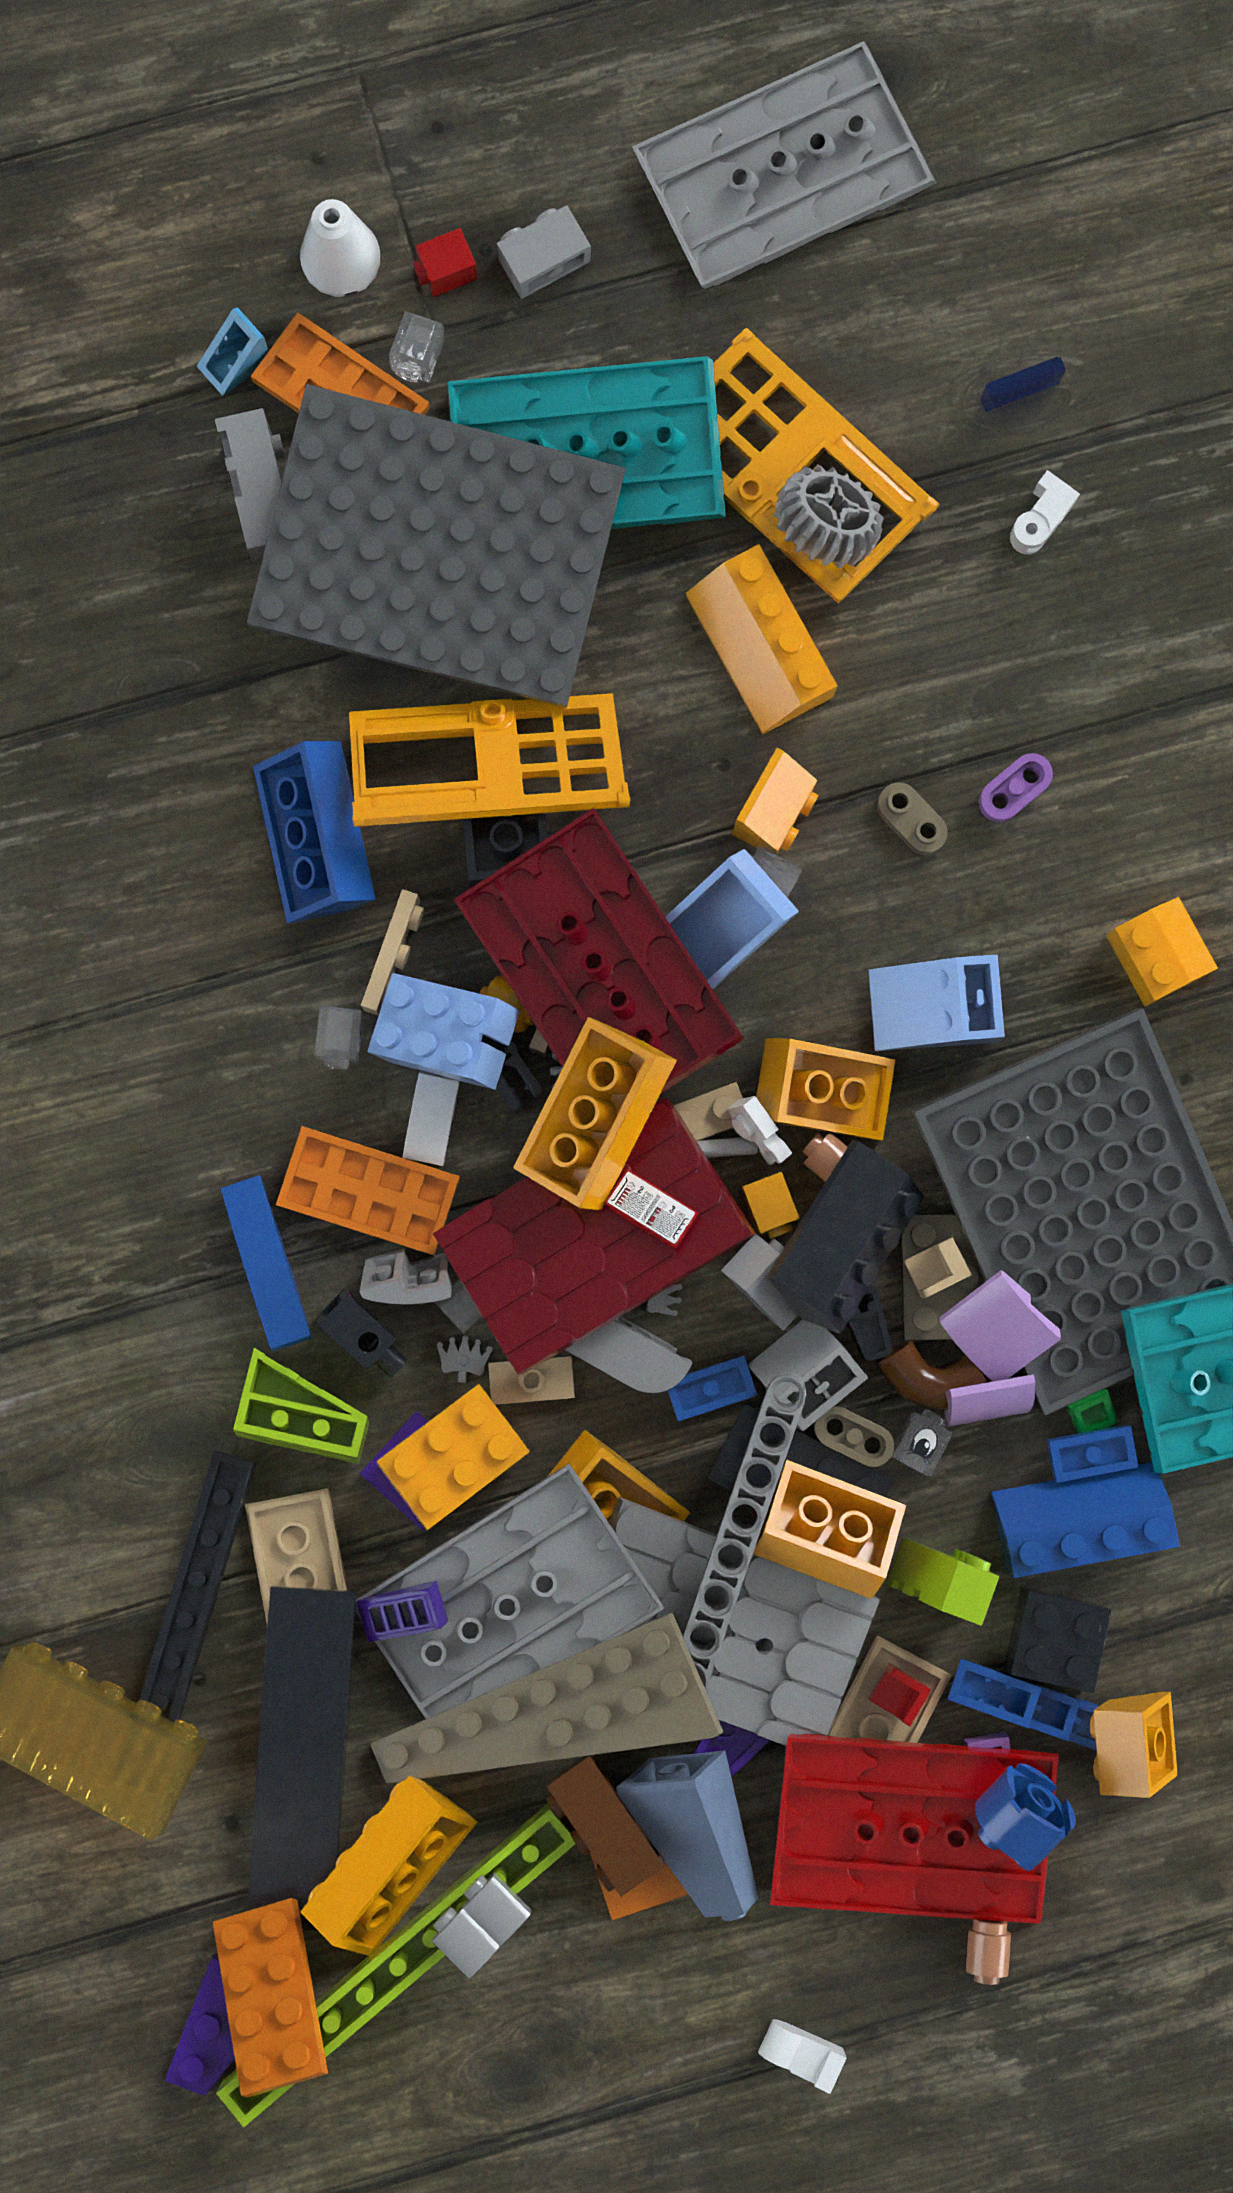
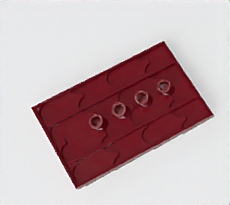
[454,808,744,1094]
[433,1098,755,1375]

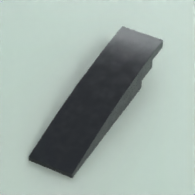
[248,1585,357,1931]

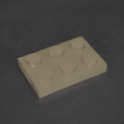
[900,1215,985,1340]

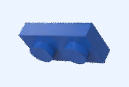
[667,1355,757,1421]
[1046,1424,1138,1483]

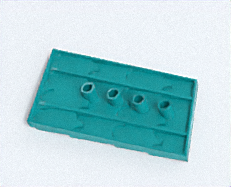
[448,356,726,529]
[1120,1284,1233,1474]

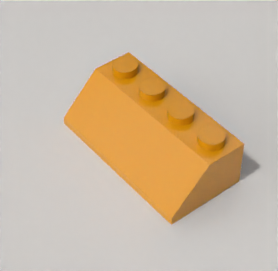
[685,544,838,735]
[513,1017,677,1210]
[300,1775,478,1956]

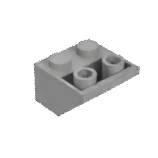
[747,1320,868,1431]

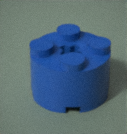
[975,1763,1076,1871]

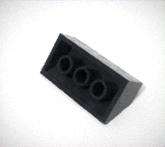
[767,1139,925,1334]

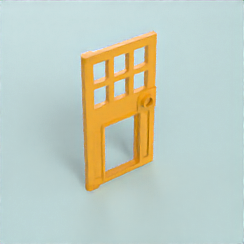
[713,328,940,604]
[349,693,630,827]

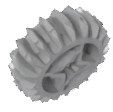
[774,465,884,568]

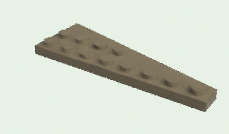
[370,1613,723,1783]

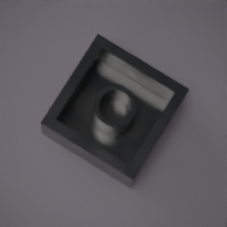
[463,791,548,888]
[1004,1587,1112,1694]

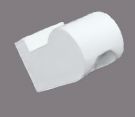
[1010,470,1080,555]
[758,2019,846,2094]

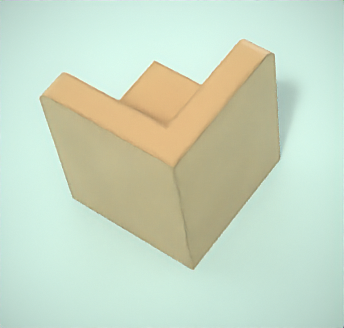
[904,1237,972,1298]

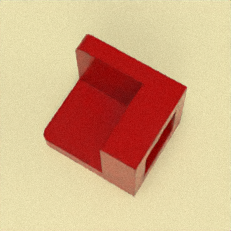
[868,1662,931,1727]

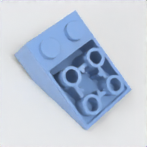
[868,955,1005,1051]

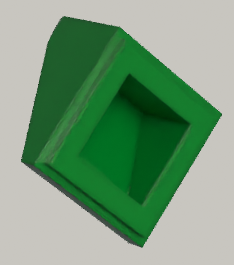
[1065,1388,1118,1434]

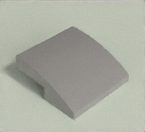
[359,1248,454,1304]

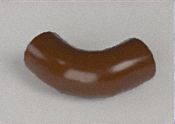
[876,1340,987,1409]

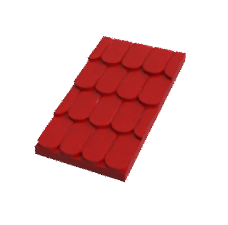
[770,1734,1060,1924]

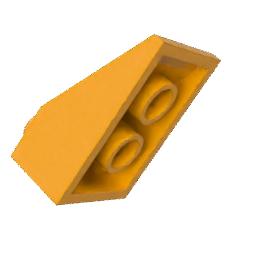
[756,1038,895,1141]
[547,1430,690,1522]

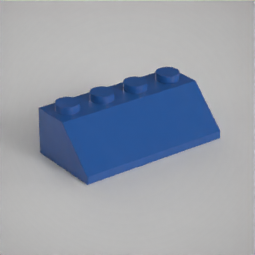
[253,741,376,923]
[991,1461,1180,1578]

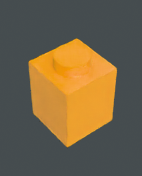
[740,1172,800,1239]

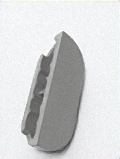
[565,1317,692,1393]

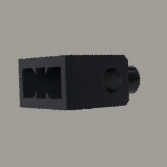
[316,1287,407,1378]

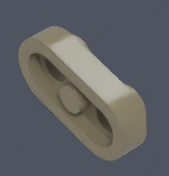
[877,783,948,855]
[814,1406,894,1467]

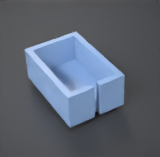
[665,849,799,990]
[367,973,520,1090]

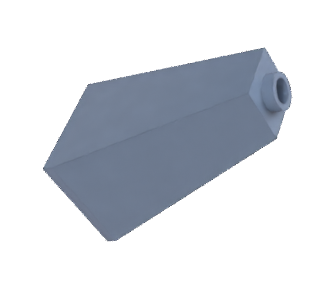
[616,1750,759,1921]

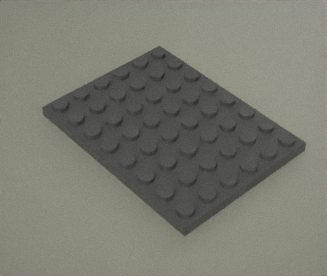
[247,384,626,708]
[912,1008,1233,1415]

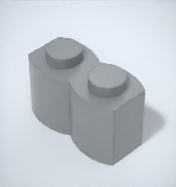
[432,1873,531,1979]

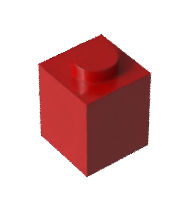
[412,228,477,297]

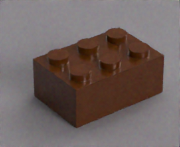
[546,1754,664,1897]

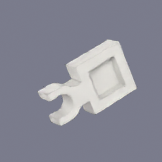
[726,1096,792,1165]

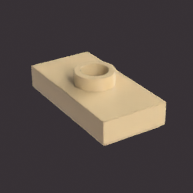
[488,1356,575,1405]

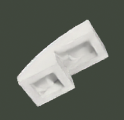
[402,1071,460,1166]

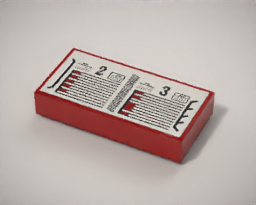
[604,1169,698,1251]

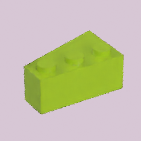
[233,1348,369,1464]
[886,1538,1000,1626]

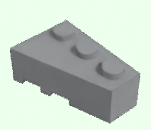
[215,408,285,561]

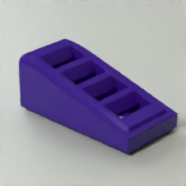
[356,1581,448,1642]

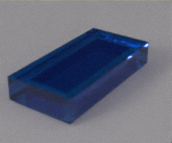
[980,357,1066,412]

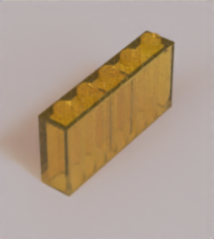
[0,1642,207,1840]

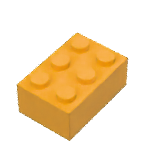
[376,1384,530,1531]
[753,1460,906,1599]

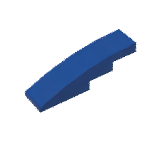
[220,1175,312,1352]
[947,1658,1100,1750]

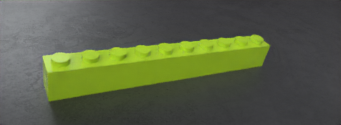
[216,1803,575,2127]

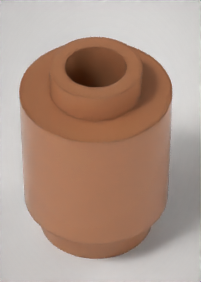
[802,1132,847,1182]
[966,1919,1011,1985]

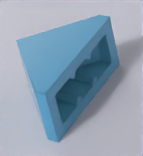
[197,308,269,396]

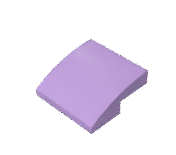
[939,1270,1061,1382]
[944,1374,1035,1427]

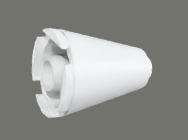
[300,199,380,297]

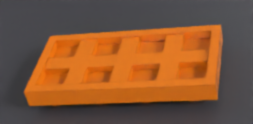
[251,312,430,415]
[276,1126,460,1256]
[213,1898,328,2098]

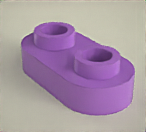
[979,753,1053,822]

